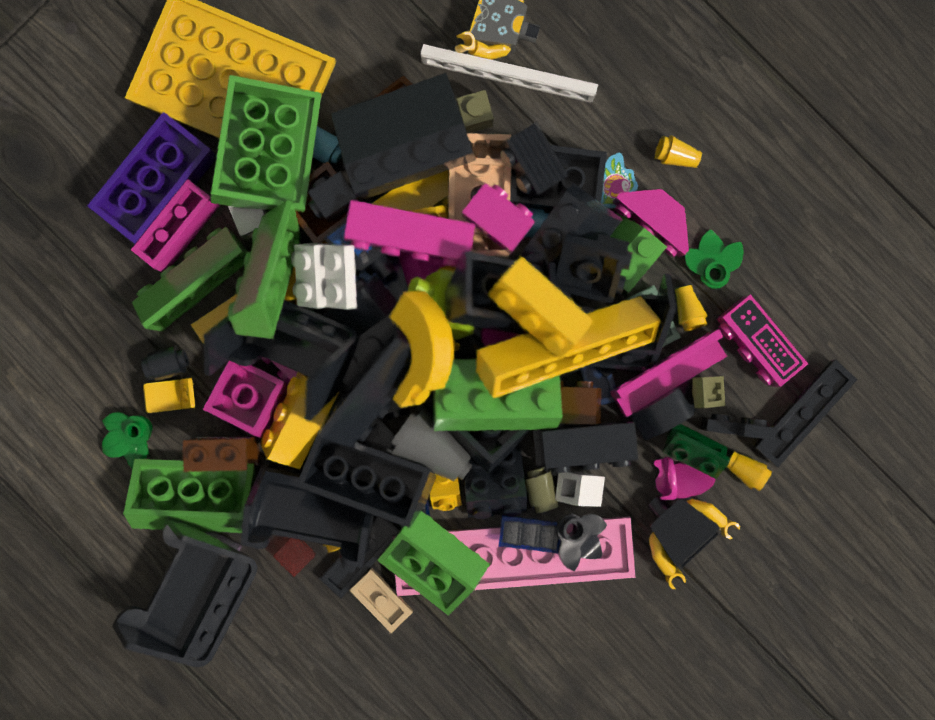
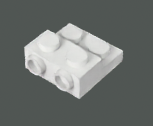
[291,243,356,309]

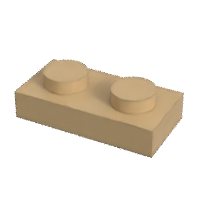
[350,568,413,633]

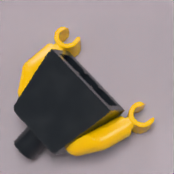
[647,495,740,589]

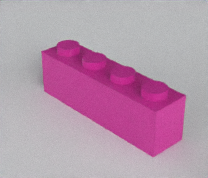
[344,200,476,268]

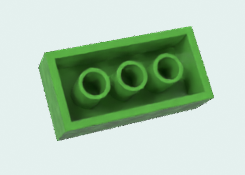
[433,359,562,431]

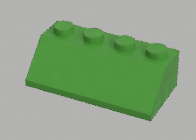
[228,200,302,339]
[132,227,249,332]
[123,459,255,533]

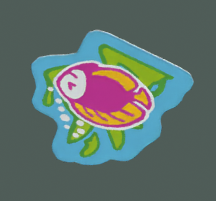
[601,153,638,208]

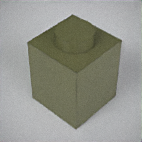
[457,90,494,134]

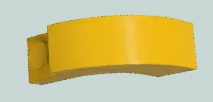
[390,291,453,407]

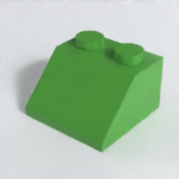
[610,213,667,296]

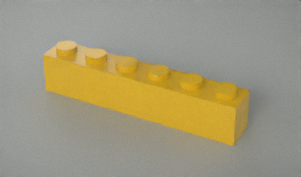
[476,296,661,398]

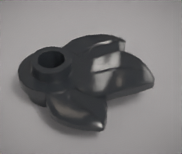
[556,514,607,571]

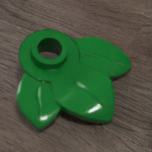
[685,230,744,289]
[102,412,153,469]

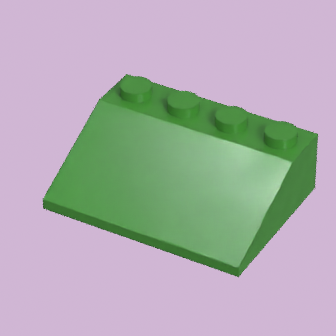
[211,75,322,212]

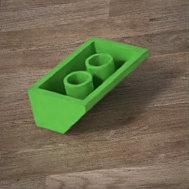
[377,511,490,615]

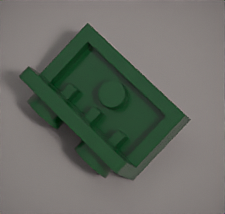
[663,424,730,479]

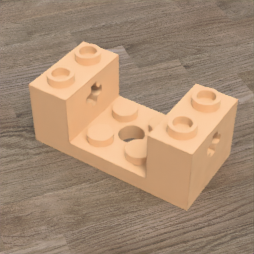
[449,134,512,259]

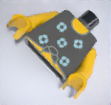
[455,0,540,60]

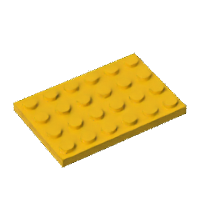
[125,0,336,139]

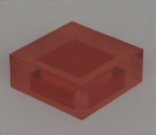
[273,538,316,577]

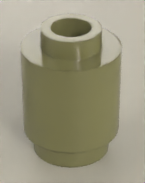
[524,467,558,513]

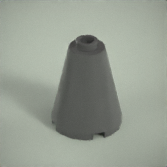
[386,403,472,481]

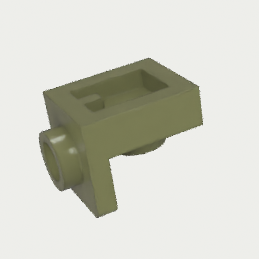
[692,376,725,408]

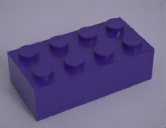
[88,112,217,244]

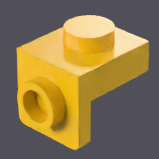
[430,474,462,511]

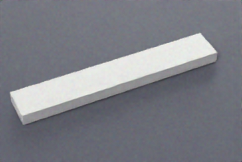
[421,44,598,103]

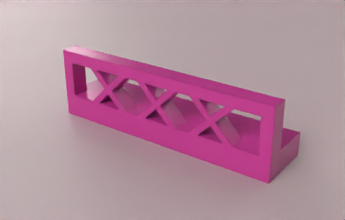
[610,329,727,417]

